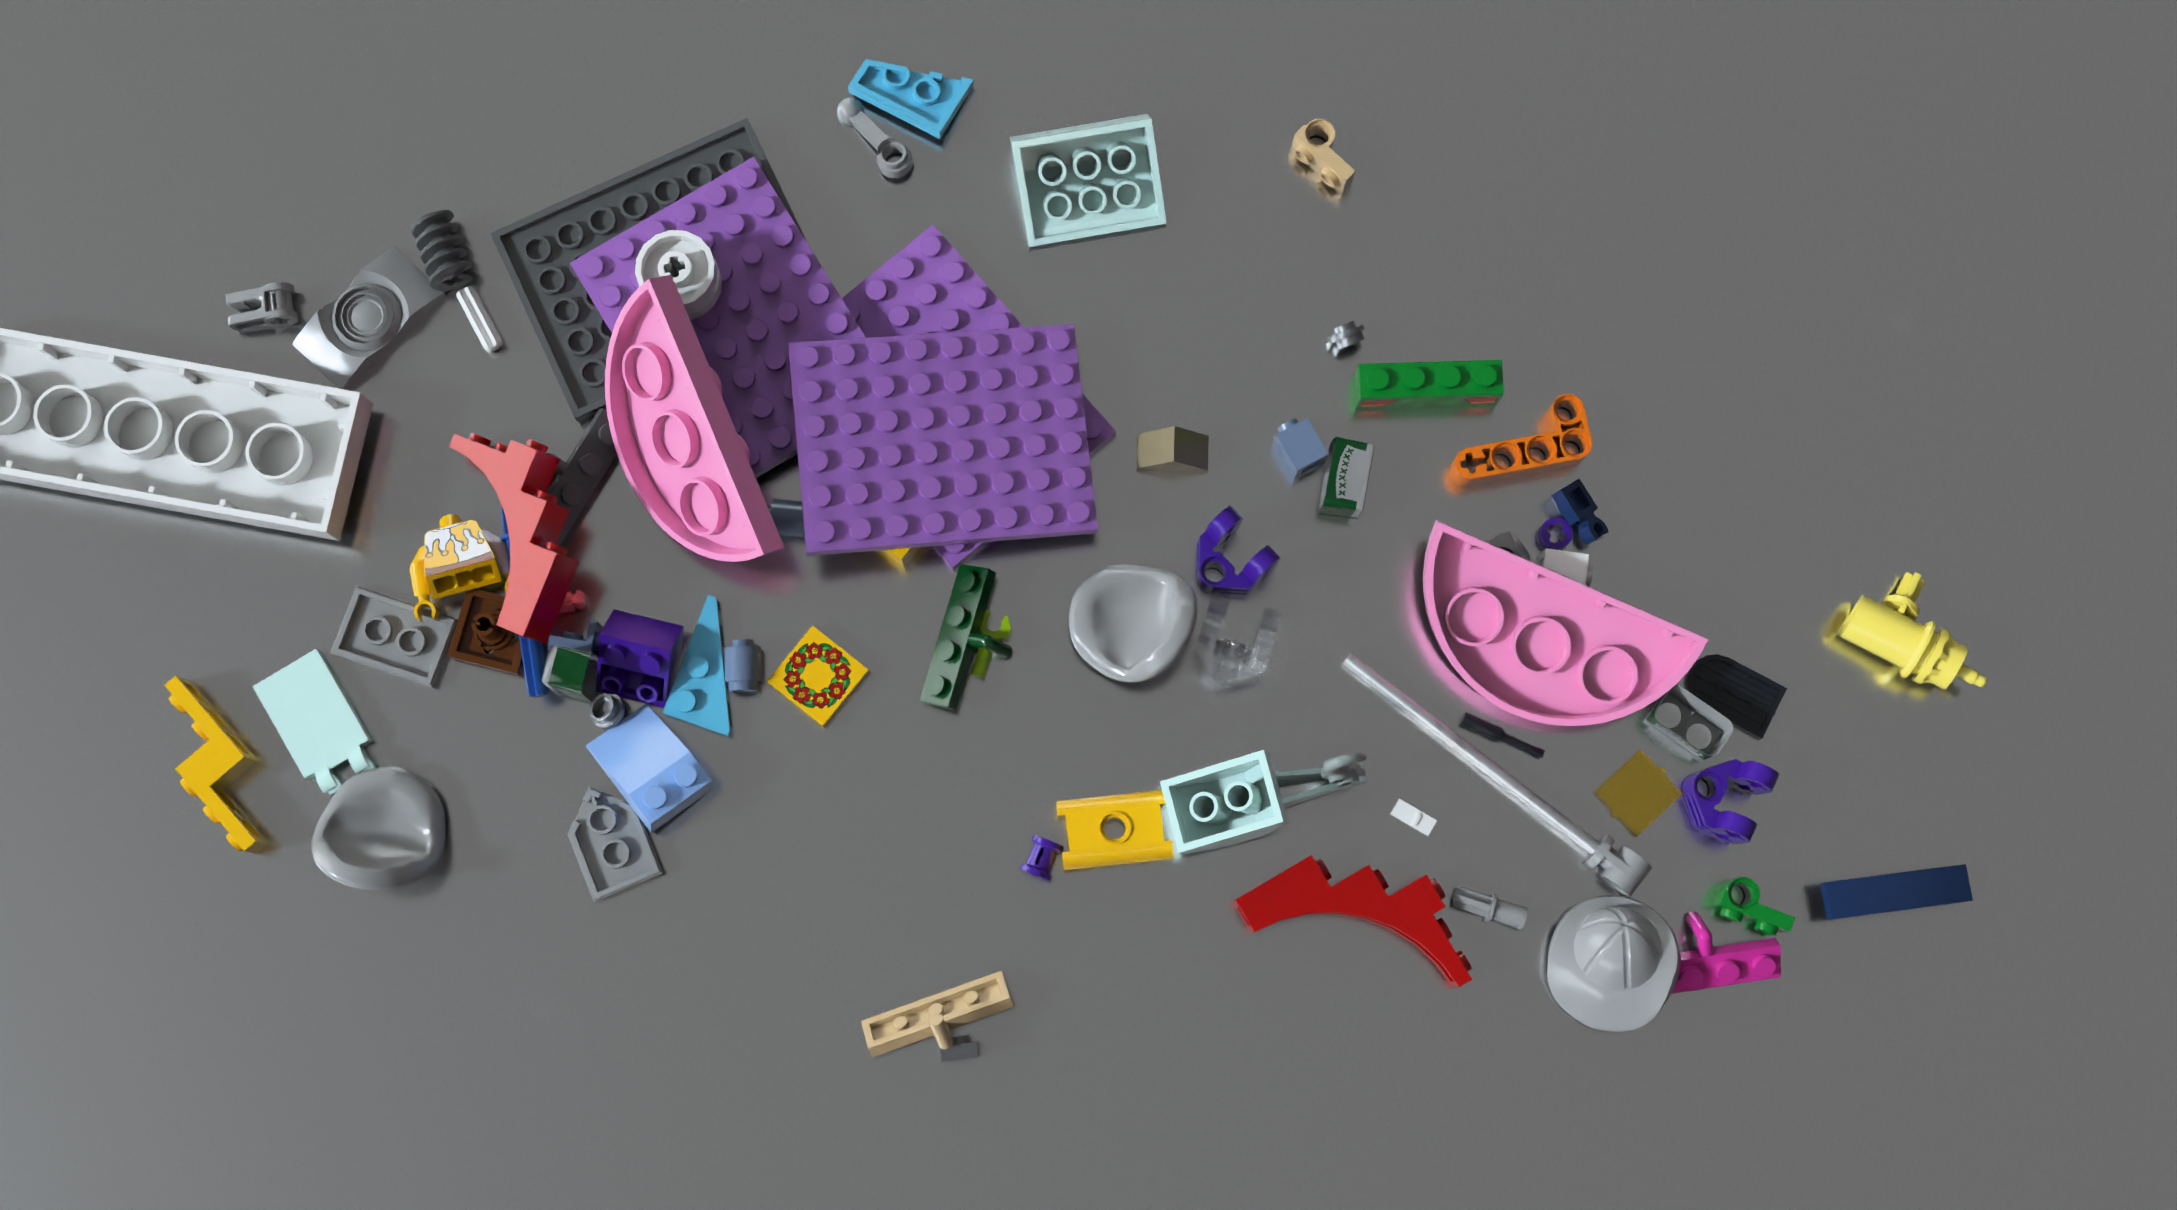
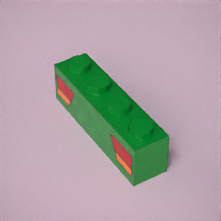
[1354,360,1504,409]

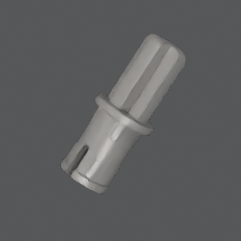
[1453,887,1528,930]

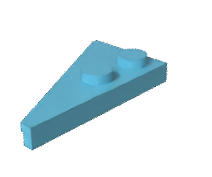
[663,595,732,738]

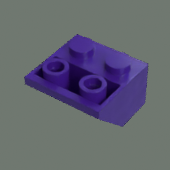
[596,609,684,707]

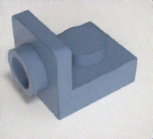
[547,620,603,657]

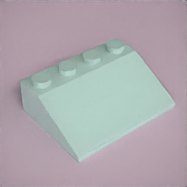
[1010,114,1167,247]

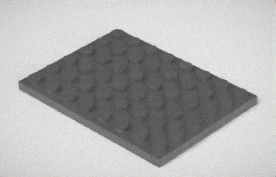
[490,118,807,422]

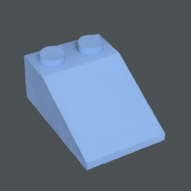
[586,704,712,833]

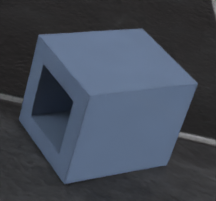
[1274,418,1329,479]

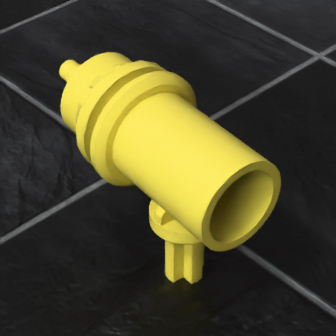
[1839,572,1987,690]

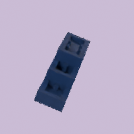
[1820,864,1973,920]

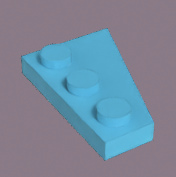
[848,59,974,139]

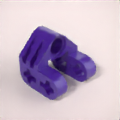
[1196,505,1281,596]
[1682,759,1780,844]

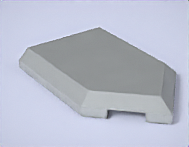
[567,786,663,902]

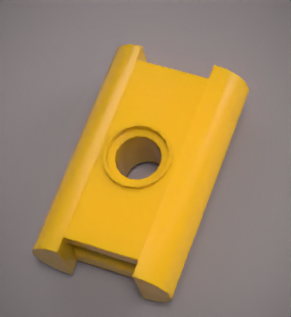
[1056,790,1173,870]

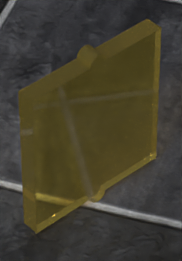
[1594,749,1683,837]

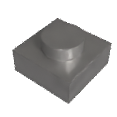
[939,1035,980,1062]

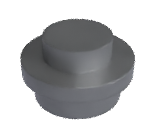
[1330,321,1365,350]
[589,693,625,729]

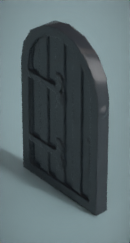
[1685,654,1787,739]

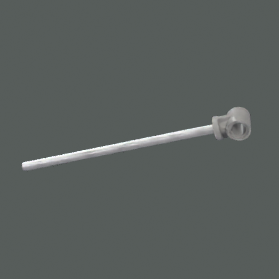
[1343,653,1652,898]

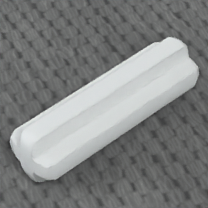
[457,286,503,353]

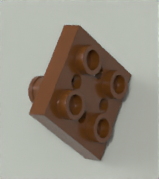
[447,589,523,676]

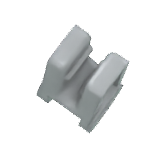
[225,282,298,331]

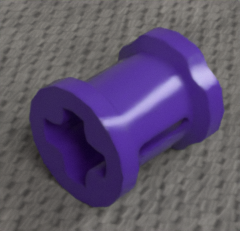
[1020,835,1064,881]

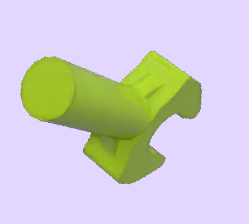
[970,610,1011,679]

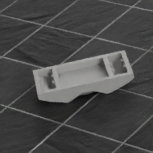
[293,246,446,390]

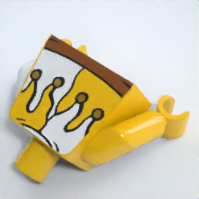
[410,514,509,623]

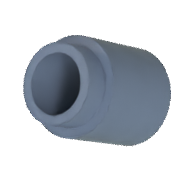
[767,499,805,537]
[724,639,762,692]

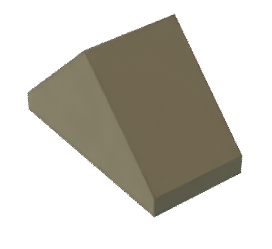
[1137,426,1209,472]

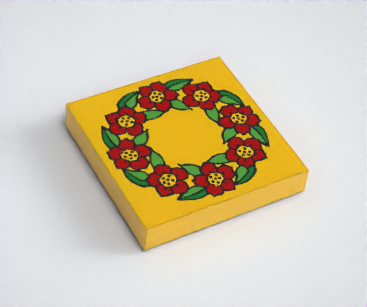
[767,625,870,727]

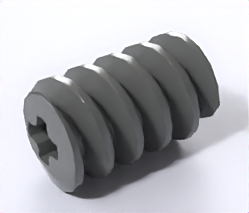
[411,210,474,291]

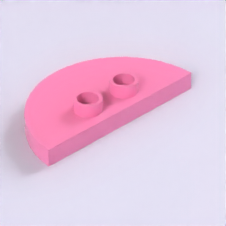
[605,275,785,562]
[1423,520,1709,726]

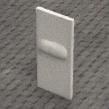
[1390,798,1437,836]

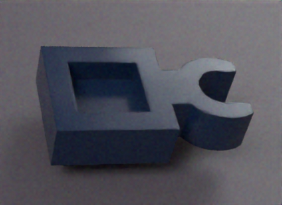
[1551,478,1608,545]

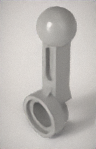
[837,98,913,178]

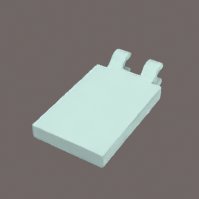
[252,648,375,796]

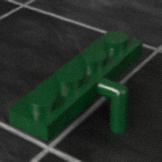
[919,564,1012,710]

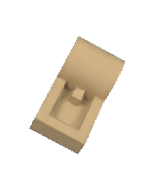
[1292,119,1356,192]

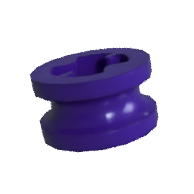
[1537,517,1573,550]

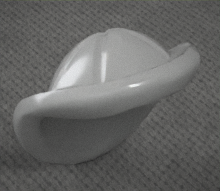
[1069,564,1197,682]
[311,767,445,891]
[1547,895,1681,1032]

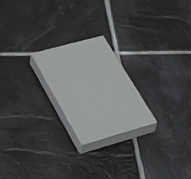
[330,586,458,689]

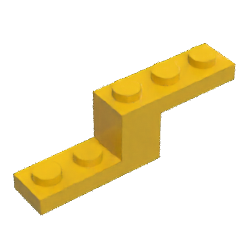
[164,675,268,854]

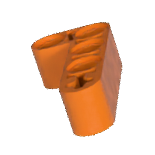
[1450,394,1592,486]

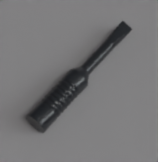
[1460,712,1545,758]

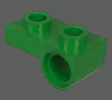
[1710,877,1795,936]

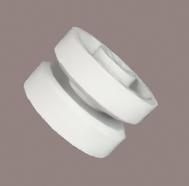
[635,230,722,320]

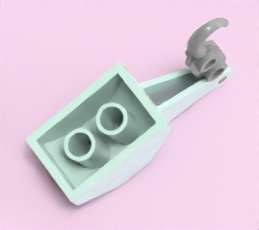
[1160,750,1368,854]

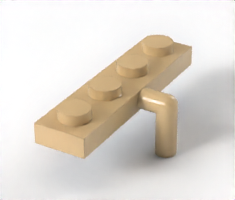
[861,971,1013,1058]

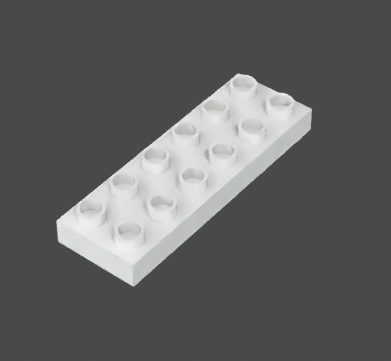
[0,328,373,541]

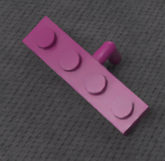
[1672,912,1781,994]

